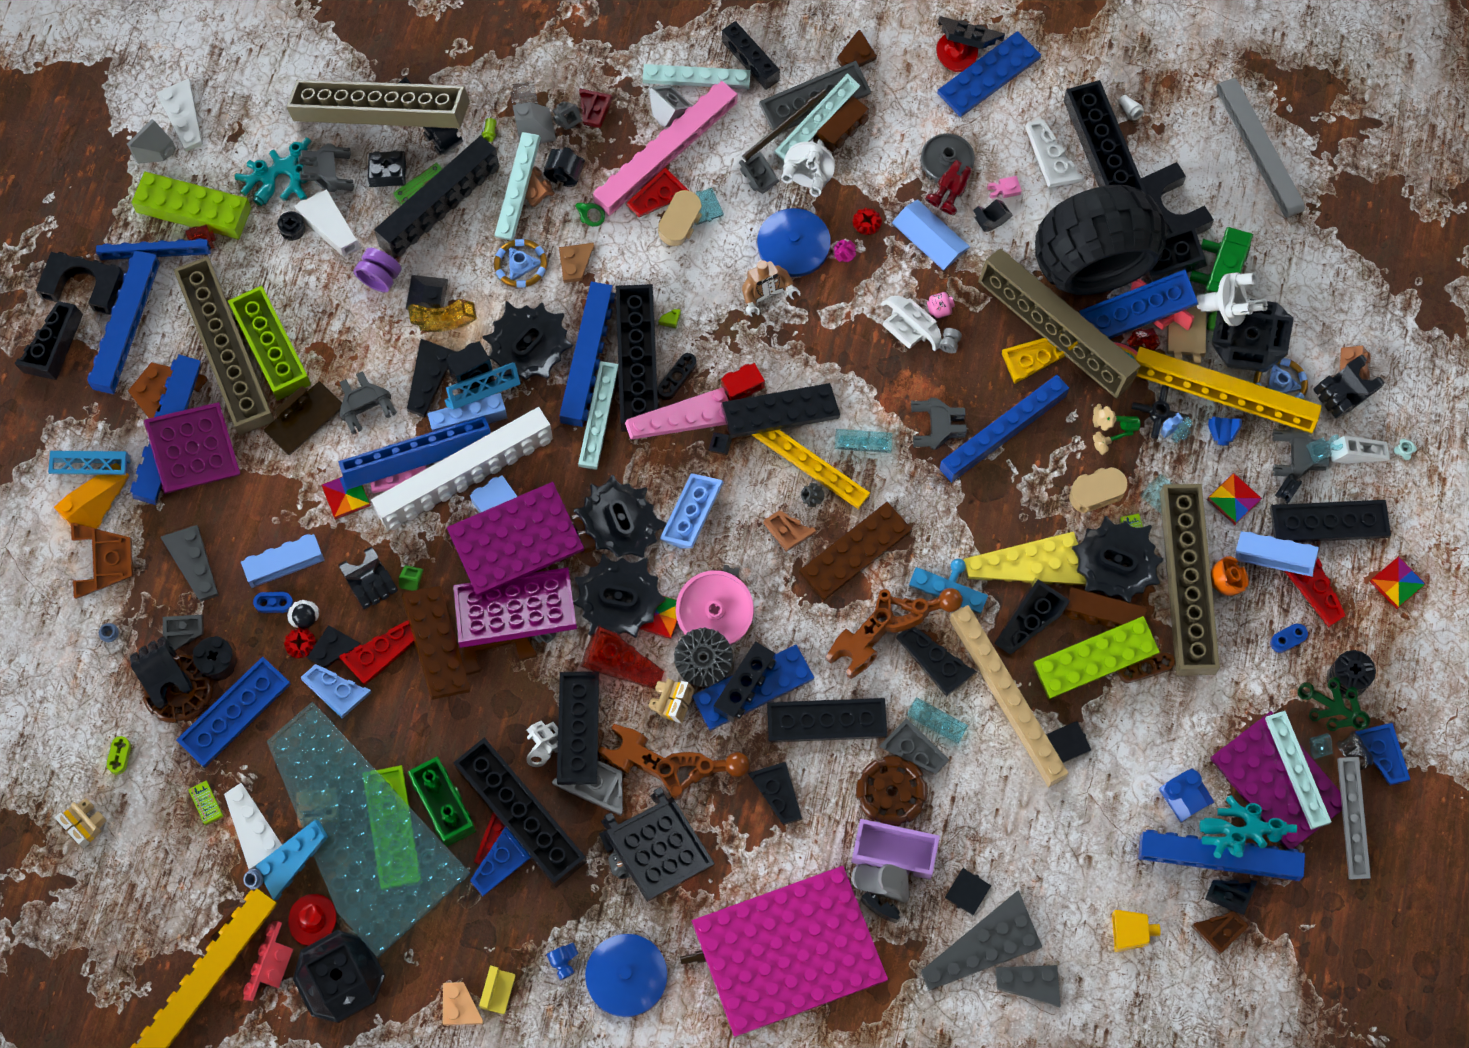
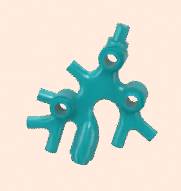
[235,137,312,206]
[1199,795,1297,858]

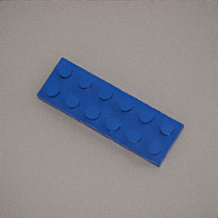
[937,31,1041,118]
[1079,270,1199,339]
[692,644,815,731]
[176,657,291,768]

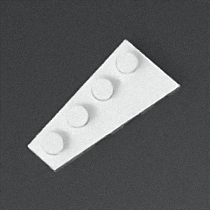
[156,78,203,152]
[1025,120,1083,188]
[224,783,282,870]

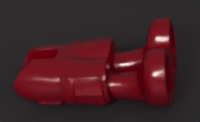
[925,160,972,216]

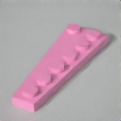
[625,388,728,440]

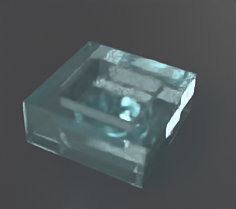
[1309,733,1333,759]

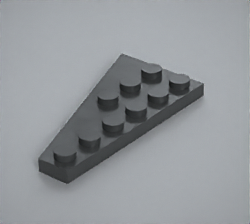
[921,890,1042,991]

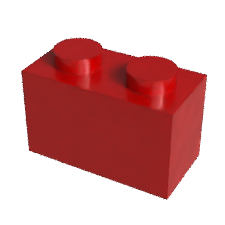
[721,362,765,401]

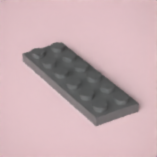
[759,61,871,131]

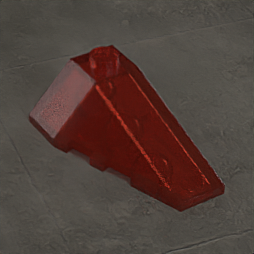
[580,626,664,689]

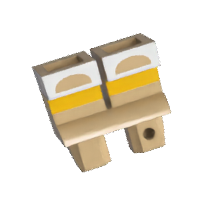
[648,678,695,723]
[54,798,106,848]

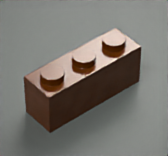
[817,96,869,153]

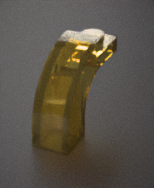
[408,299,477,332]

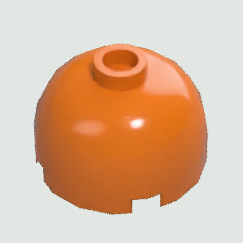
[1211,556,1249,596]

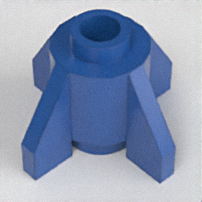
[1208,417,1242,446]

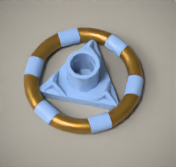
[494,239,547,288]
[1253,358,1308,399]

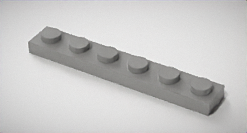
[1337,757,1371,880]

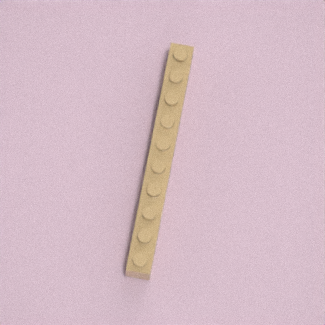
[949,605,1068,788]

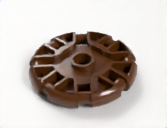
[142,655,213,723]
[856,756,928,826]

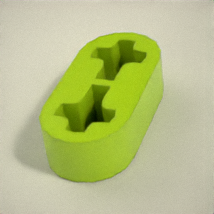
[107,736,131,775]

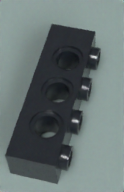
[722,21,780,90]
[713,641,777,723]

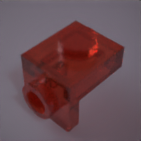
[185,224,216,249]
[1127,328,1161,351]

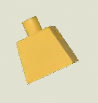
[1112,910,1161,952]

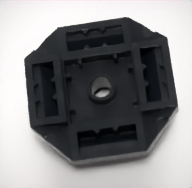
[1212,299,1294,372]
[293,930,386,1023]

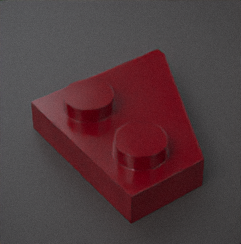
[579,88,613,128]

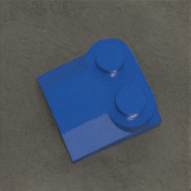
[1159,768,1215,823]

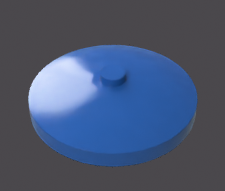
[757,208,830,277]
[585,934,667,1017]

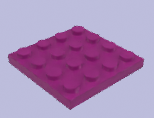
[144,402,240,494]

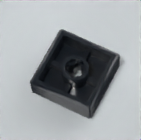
[368,150,406,187]

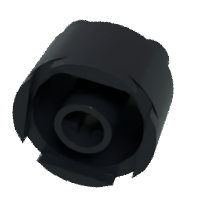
[423,127,463,155]
[543,147,585,187]
[193,636,237,681]

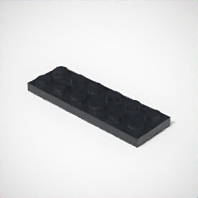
[721,383,840,438]
[1270,500,1391,542]
[557,671,599,785]
[767,698,888,743]

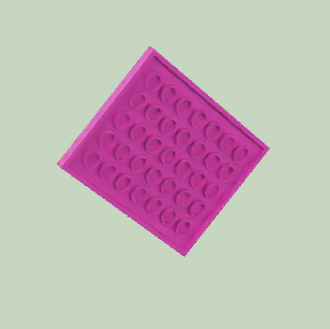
[691,866,888,1038]

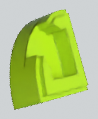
[658,309,681,329]

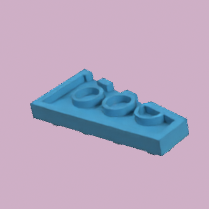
[255,820,328,900]

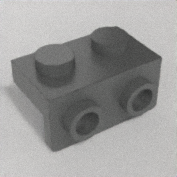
[739,151,780,194]

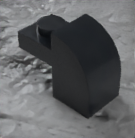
[973,199,1013,232]

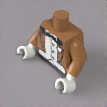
[742,260,800,317]

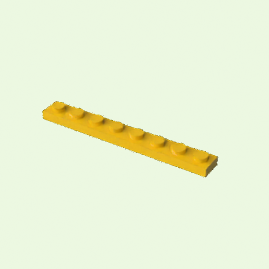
[752,430,870,510]

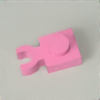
[987,176,1022,199]

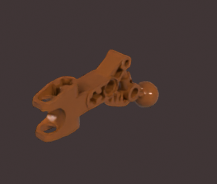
[826,588,963,679]
[598,724,750,800]

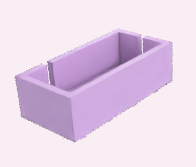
[851,819,940,880]

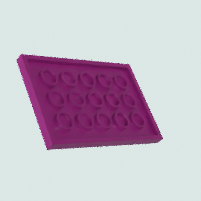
[446,482,584,597]
[453,567,577,648]
[1210,711,1342,850]

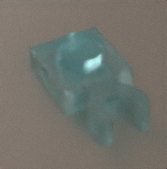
[1171,416,1193,443]
[1306,435,1343,463]

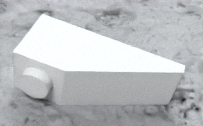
[1329,436,1390,464]

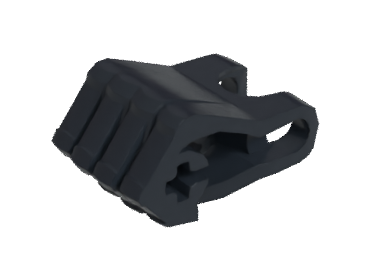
[1313,355,1385,419]
[338,547,398,610]
[130,636,193,709]

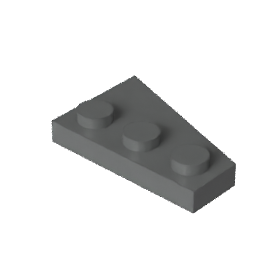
[879,718,950,775]
[995,965,1061,1008]

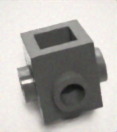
[553,101,582,129]

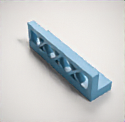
[445,362,521,409]
[48,451,131,475]

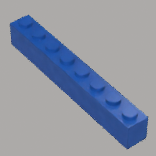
[87,250,160,394]
[559,281,616,427]
[130,354,201,505]
[939,375,1069,483]
[338,416,491,490]
[1138,830,1305,881]

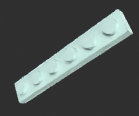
[643,64,751,89]
[774,73,860,161]
[494,132,541,240]
[578,361,618,470]
[1265,711,1331,830]

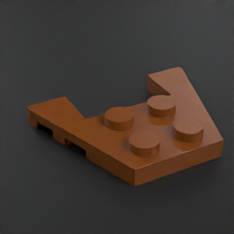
[128,362,208,418]
[71,523,133,599]

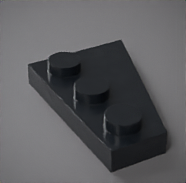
[748,762,803,825]

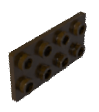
[264,381,342,455]

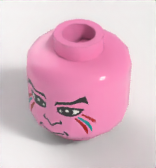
[927,292,955,319]

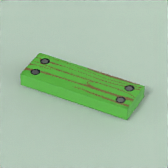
[393,162,442,205]

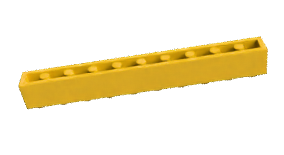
[1135,347,1322,433]
[130,888,278,1048]

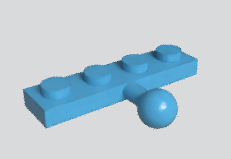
[909,559,988,614]

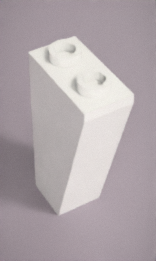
[294,189,360,257]

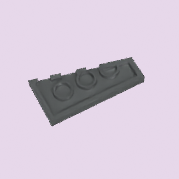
[160,525,219,602]

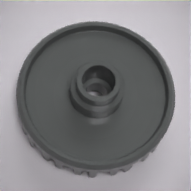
[920,133,975,184]
[674,627,733,687]

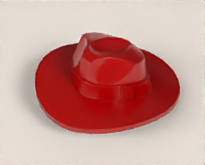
[936,34,978,72]
[288,894,337,946]

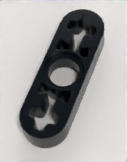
[658,353,696,400]

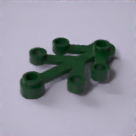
[1297,677,1370,731]

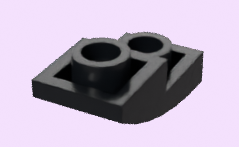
[861,891,900,923]

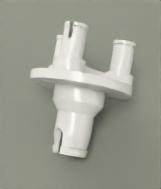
[781,139,835,197]
[1197,272,1268,326]

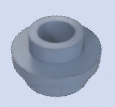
[99,623,119,643]
[243,869,263,889]

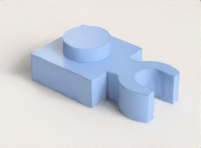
[1160,412,1183,438]

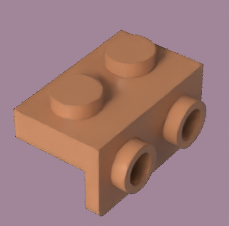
[525,166,555,207]
[1340,345,1371,380]

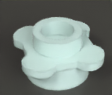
[1394,439,1417,460]

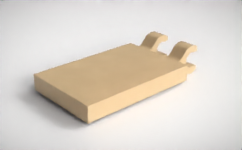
[1167,305,1206,366]

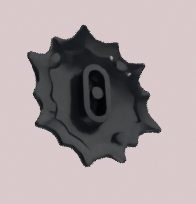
[482,301,573,380]
[573,475,667,558]
[1072,516,1164,603]
[573,553,666,638]

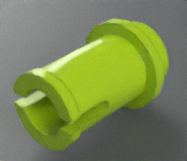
[482,118,497,142]

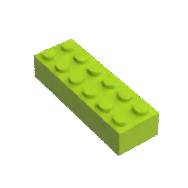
[131,171,252,240]
[228,285,311,401]
[1033,616,1160,700]

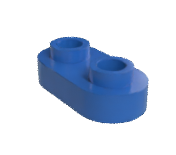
[253,592,293,613]
[1270,624,1308,653]

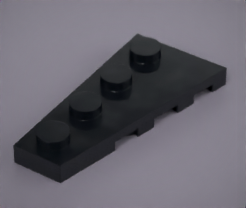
[896,627,977,697]

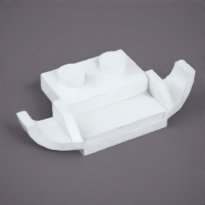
[881,296,942,351]

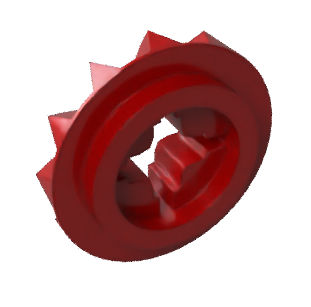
[853,207,882,235]
[284,627,316,658]

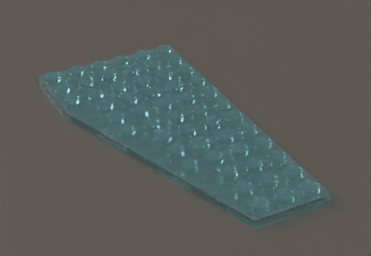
[267,702,470,958]

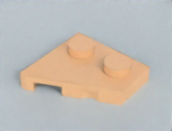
[443,982,483,1026]

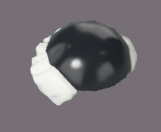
[287,600,319,629]

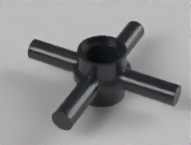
[1131,385,1189,439]

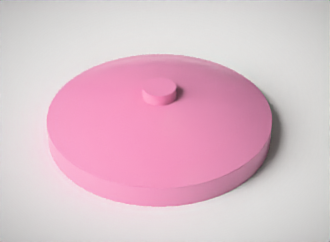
[676,570,754,645]

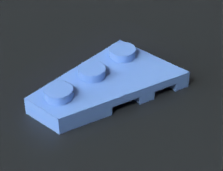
[301,664,371,718]

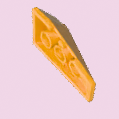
[54,463,130,529]

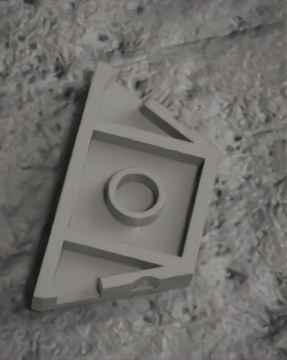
[552,761,623,816]

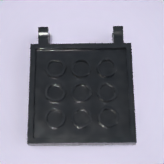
[601,787,715,902]

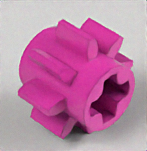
[834,240,856,262]

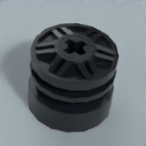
[1326,650,1376,699]

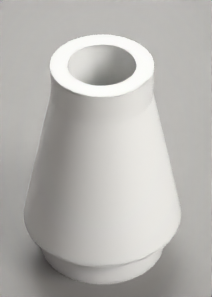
[1118,95,1144,120]

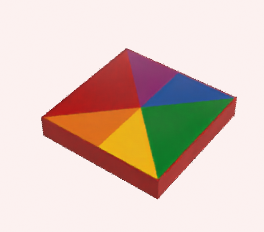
[1207,473,1262,525]
[321,476,371,520]
[1370,556,1426,609]
[640,595,678,639]

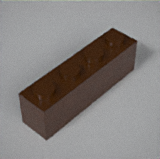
[1063,587,1147,630]

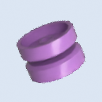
[353,247,402,293]

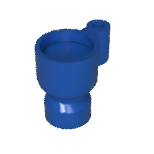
[546,942,579,980]

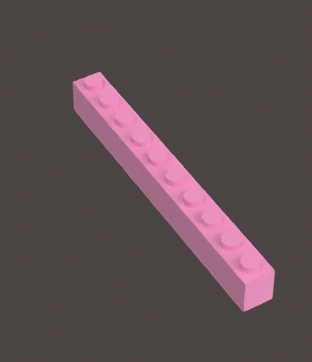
[593,81,737,216]

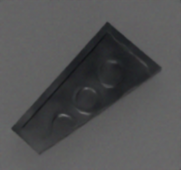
[407,339,455,418]

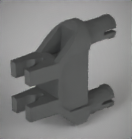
[298,143,354,192]
[339,371,397,434]
[911,397,967,450]
[1272,428,1329,480]

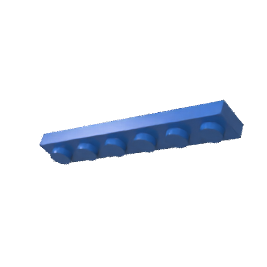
[96,238,211,260]

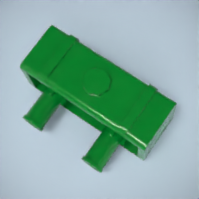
[1190,227,1253,294]
[408,756,476,847]

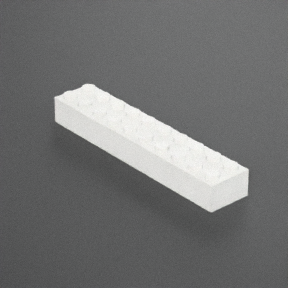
[371,407,553,531]

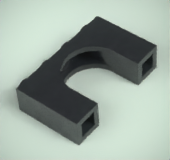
[1141,162,1214,235]
[36,252,124,315]

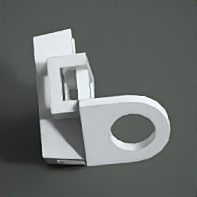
[527,721,558,767]

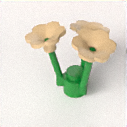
[1092,404,1140,455]

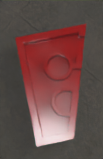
[626,168,689,217]

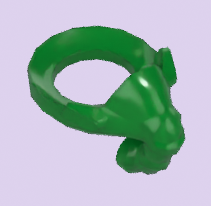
[575,202,605,227]

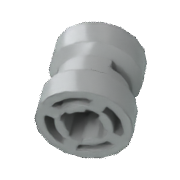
[939,328,962,353]

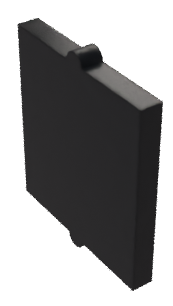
[1046,721,1091,763]
[945,868,991,915]

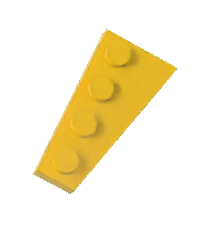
[1002,333,1078,384]

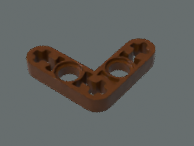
[1117,653,1175,683]

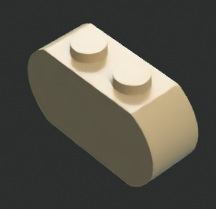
[658,190,703,246]
[1069,467,1127,513]

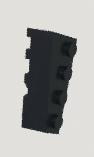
[14,301,83,380]

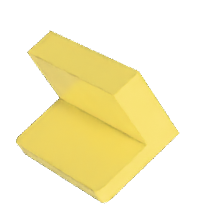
[479,965,515,1014]

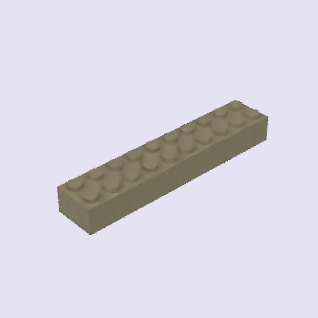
[286,79,470,128]
[978,248,1141,399]
[173,256,274,435]
[1160,484,1220,676]

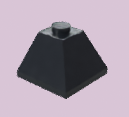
[406,275,448,314]

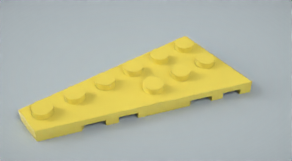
[963,532,1086,586]

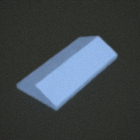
[892,200,970,271]
[660,473,724,549]

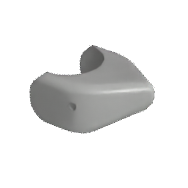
[851,864,910,903]

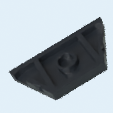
[938,16,1005,49]

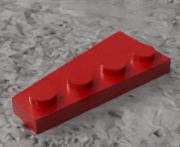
[1284,544,1346,628]
[339,620,415,685]

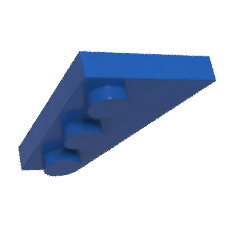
[1353,723,1410,786]
[470,827,531,897]

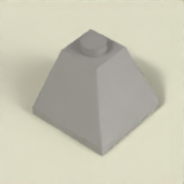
[649,85,693,127]
[513,102,556,144]
[127,119,176,164]

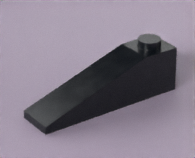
[994,578,1070,655]

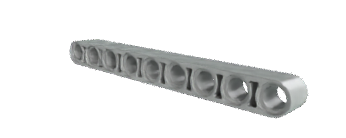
[1216,78,1305,218]

